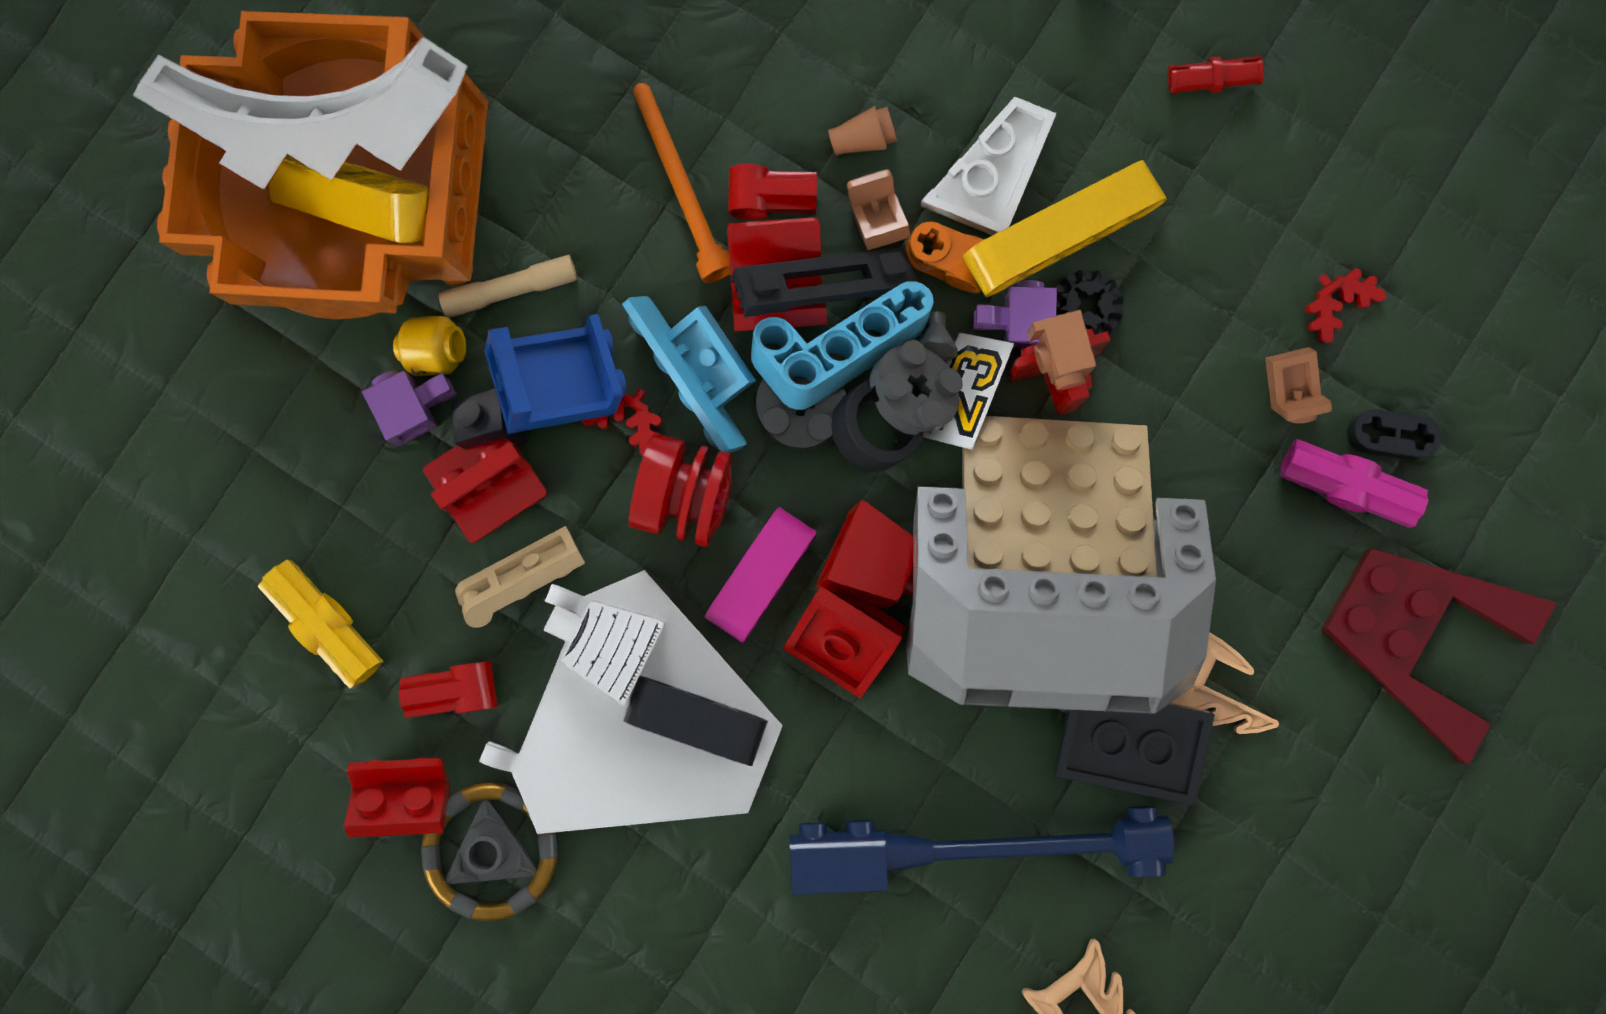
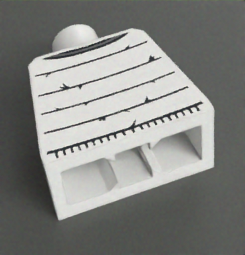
[544,600,665,706]

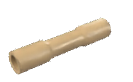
[438,254,578,318]

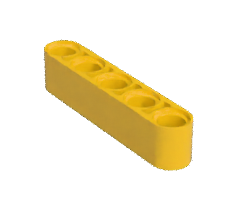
[269,154,428,243]
[962,160,1167,297]

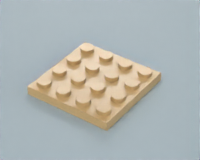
[962,416,1157,577]

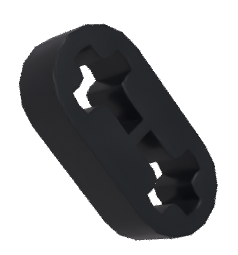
[1347,410,1442,460]

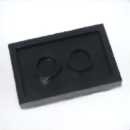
[1053,703,1215,806]

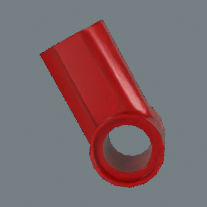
[728,164,817,220]
[398,661,498,718]

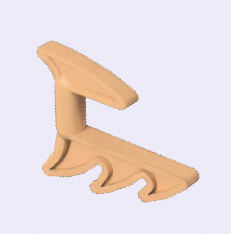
[1171,632,1279,734]
[1022,938,1136,1014]

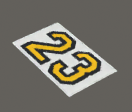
[923,332,1014,450]

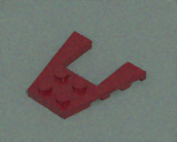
[1321,549,1557,764]

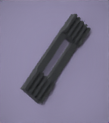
[731,247,918,317]

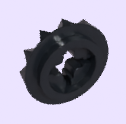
[1056,269,1124,335]

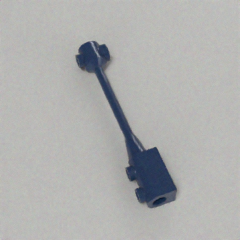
[790,806,1174,895]

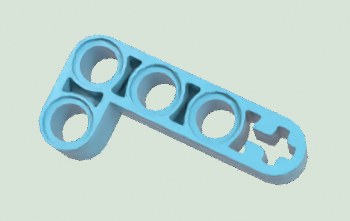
[751,281,934,410]

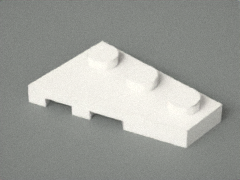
[920,97,1057,235]

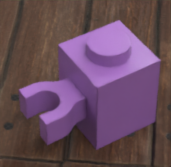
[973,280,1057,351]
[362,370,458,447]

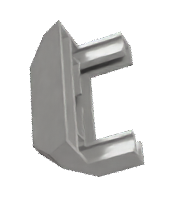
[906,487,1216,713]

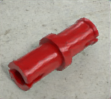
[1167,55,1264,95]

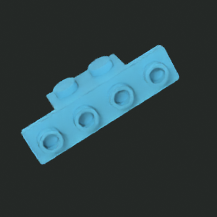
[622,296,756,453]

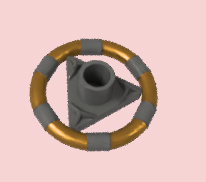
[421,782,558,921]

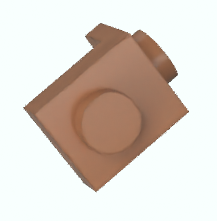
[847,169,910,251]
[1265,347,1332,423]

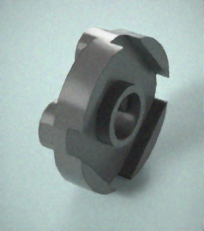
[870,340,963,435]
[756,377,846,450]

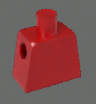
[815,500,913,609]

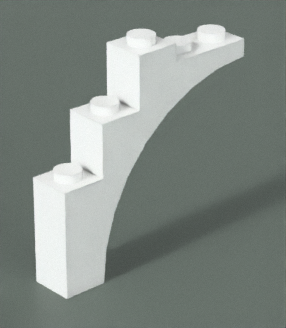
[133,37,468,189]

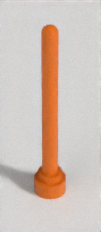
[633,83,731,283]

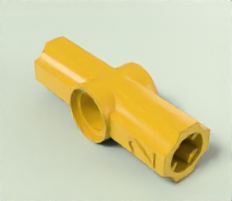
[257,559,384,689]

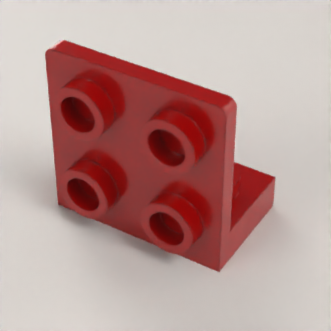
[727,217,827,331]

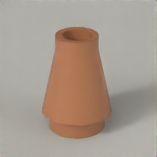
[828,106,897,156]

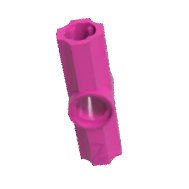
[1279,439,1429,528]

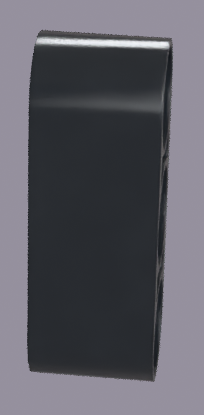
[623,676,768,766]

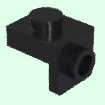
[452,388,527,450]

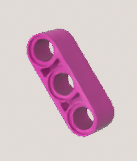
[704,507,818,643]

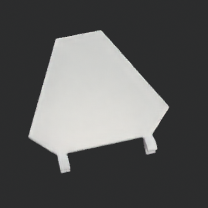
[479,570,783,834]

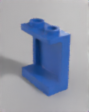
[484,314,626,434]

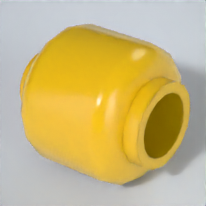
[393,316,466,376]

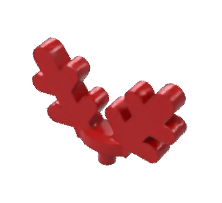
[1305,269,1386,344]
[581,388,663,456]

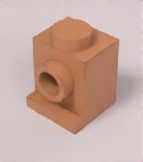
[1027,310,1096,390]

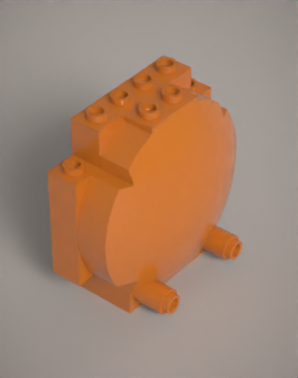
[157,11,488,319]

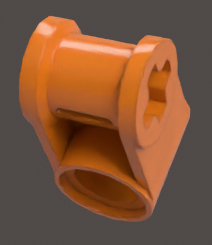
[905,221,984,293]

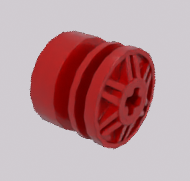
[629,433,732,548]

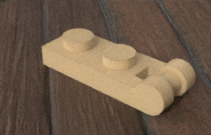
[455,526,585,628]

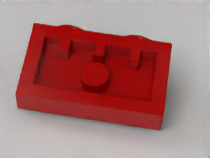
[344,758,451,838]

